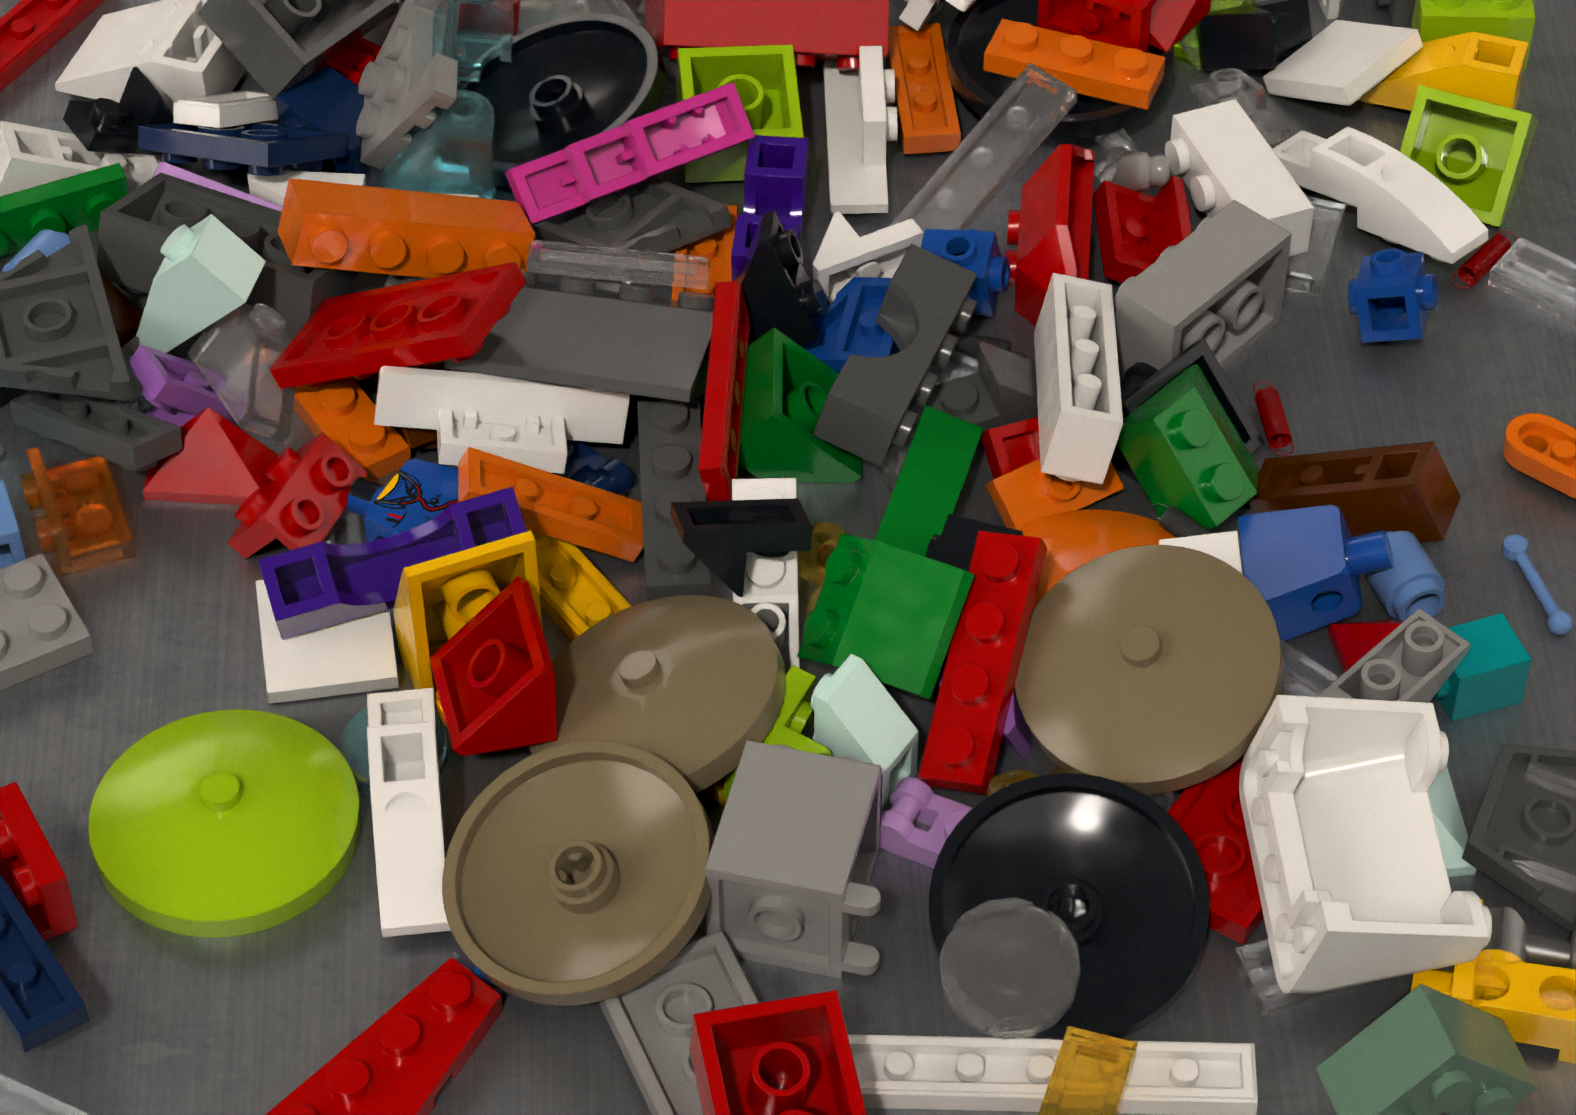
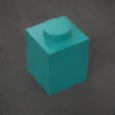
[1432,613,1532,722]

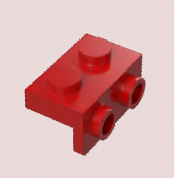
[1093,176,1192,284]
[227,432,367,559]

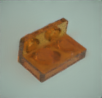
[20,447,137,577]

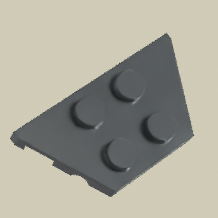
[531,178,732,274]
[0,225,133,401]

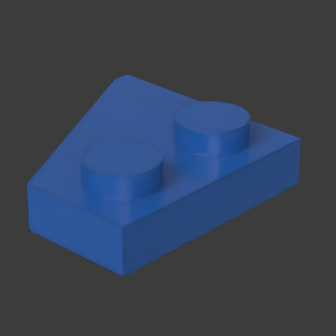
[801,277,899,373]

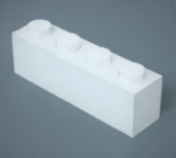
[1034,273,1123,484]

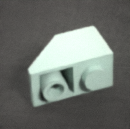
[810,654,919,813]

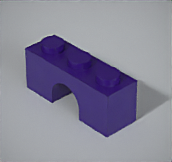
[731,135,809,281]

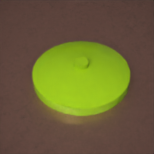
[88,709,362,938]

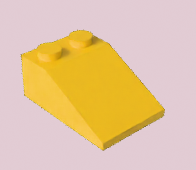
[393,530,543,698]

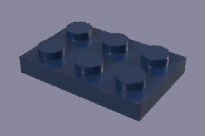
[138,122,347,176]

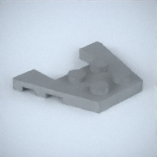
[356,0,458,170]

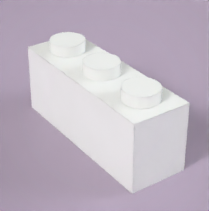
[1165,99,1314,257]

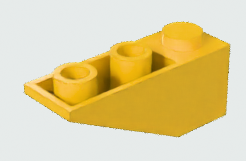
[1358,31,1529,111]

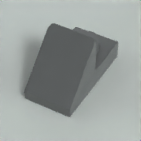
[926,342,1038,438]

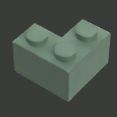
[1315,984,1538,1115]

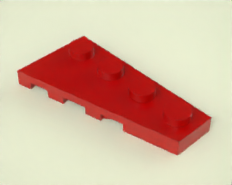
[266,957,503,1115]

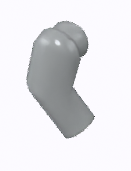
[1115,152,1170,193]

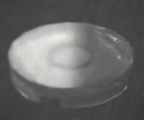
[939,898,1081,1040]

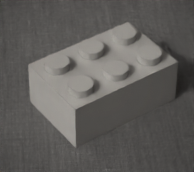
[1114,200,1292,383]

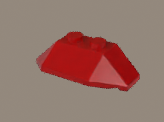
[1006,144,1095,327]

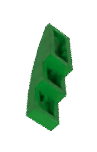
[873,405,983,556]

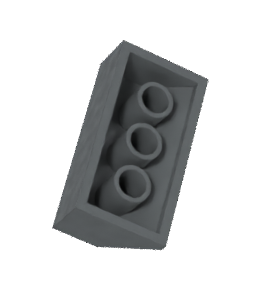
[97,173,358,345]

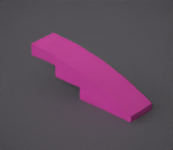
[505,82,755,226]

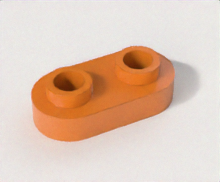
[1502,413,1576,499]

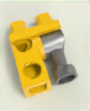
[1411,899,1576,1064]

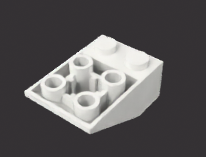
[55,0,246,116]

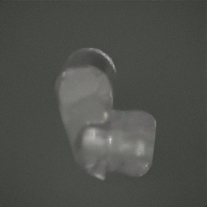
[1094,129,1141,183]

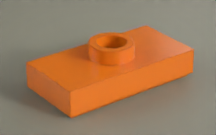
[985,459,1124,530]

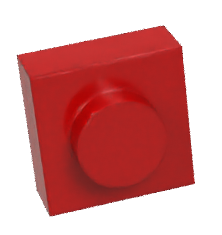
[980,417,1040,480]

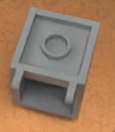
[705,740,881,979]

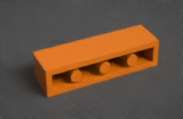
[277,178,536,278]

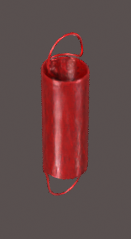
[1452,231,1517,289]
[1253,382,1294,455]

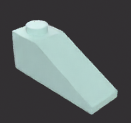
[127,214,266,366]

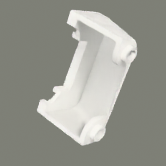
[1239,695,1492,994]

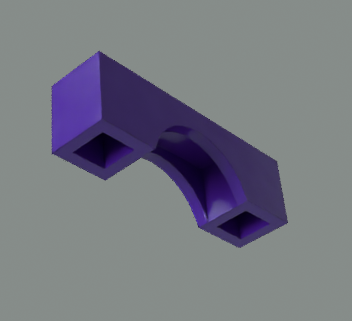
[258,487,527,640]

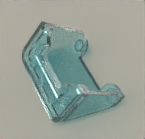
[379,0,514,199]

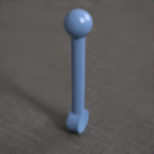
[1502,534,1573,635]

